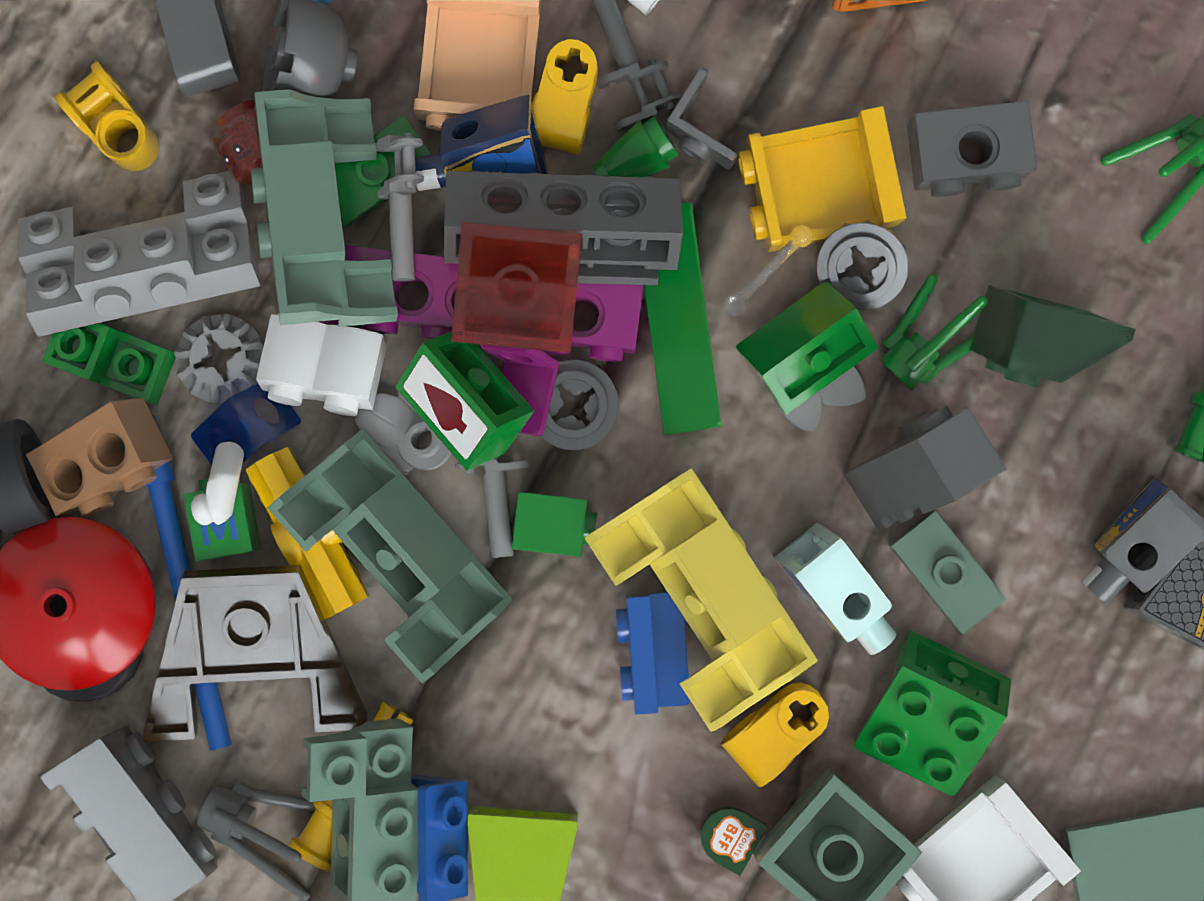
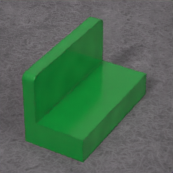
[736,282,879,415]

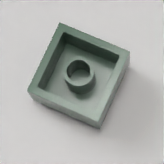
[753,767,923,901]

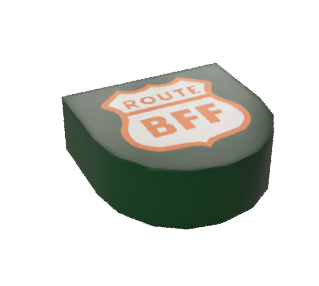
[700,806,768,876]

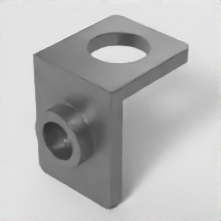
[666,66,737,170]

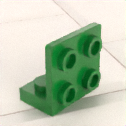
[854,630,1011,796]

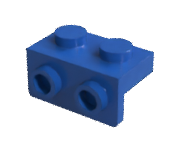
[616,592,690,715]
[411,775,468,901]

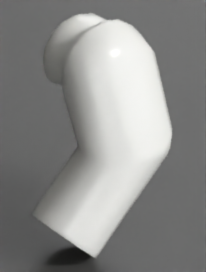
[191,442,244,525]

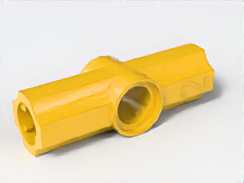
[245,447,370,620]

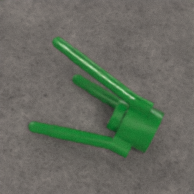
[1101,114,1204,244]
[880,273,1015,391]

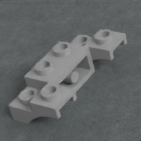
[18,169,260,337]

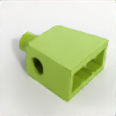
[468,806,578,901]

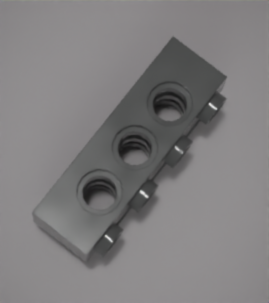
[444,171,683,285]

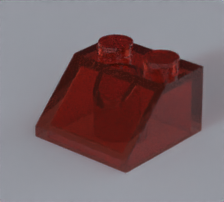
[451,221,582,353]

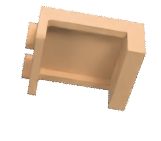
[413,0,542,131]

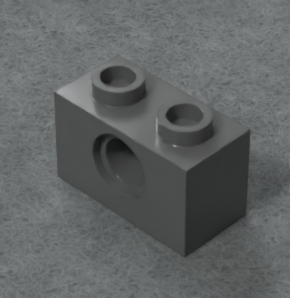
[907,101,1037,197]

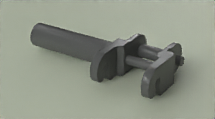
[592,0,682,132]

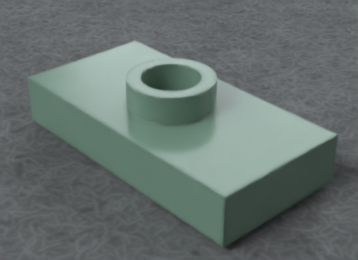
[889,511,1007,635]

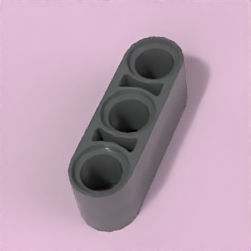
[155,0,241,97]

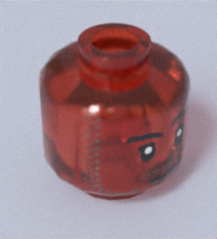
[213,100,261,185]

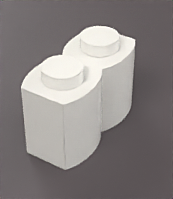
[256,314,387,416]

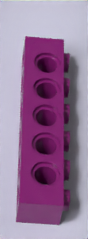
[319,245,643,362]

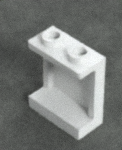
[896,775,1081,901]

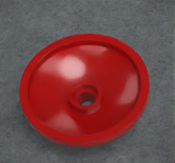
[0,517,157,690]

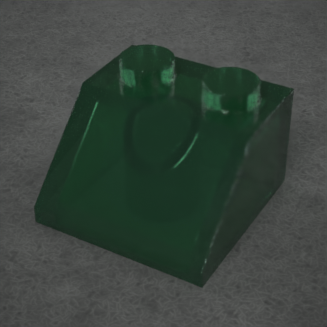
[969,285,1136,387]

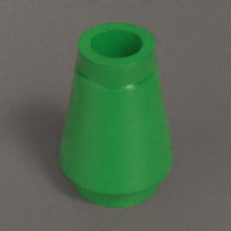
[592,116,679,177]

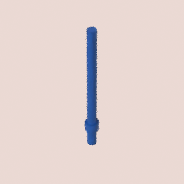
[142,415,232,751]

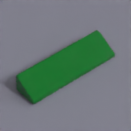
[644,201,721,435]

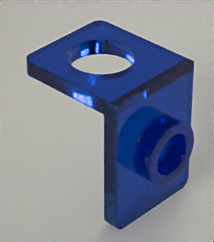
[191,383,301,466]

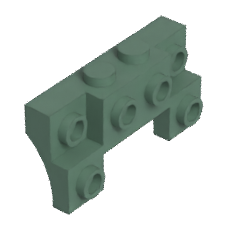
[251,89,398,327]
[268,429,513,684]
[302,718,418,901]

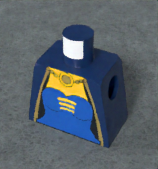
[415,95,549,191]

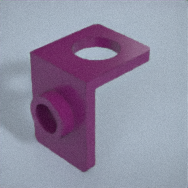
[481,339,559,436]

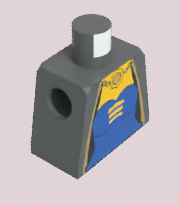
[1082,477,1204,605]

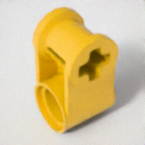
[532,39,598,156]
[53,61,160,172]
[720,682,829,787]

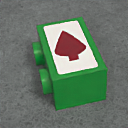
[395,328,535,471]

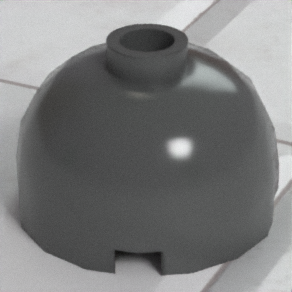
[261,0,358,99]

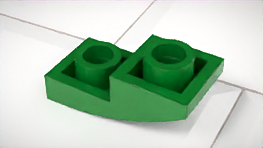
[41,323,176,405]

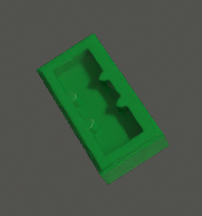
[334,115,431,228]

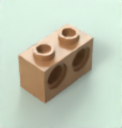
[26,398,173,518]

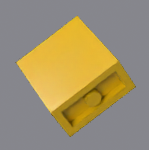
[738,106,907,253]

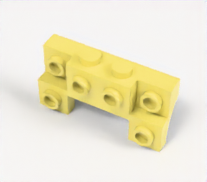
[585,468,818,732]

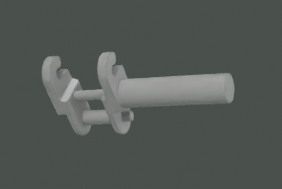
[376,133,424,281]
[455,458,529,558]

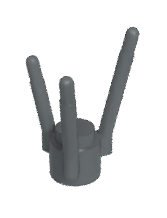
[197,781,315,901]

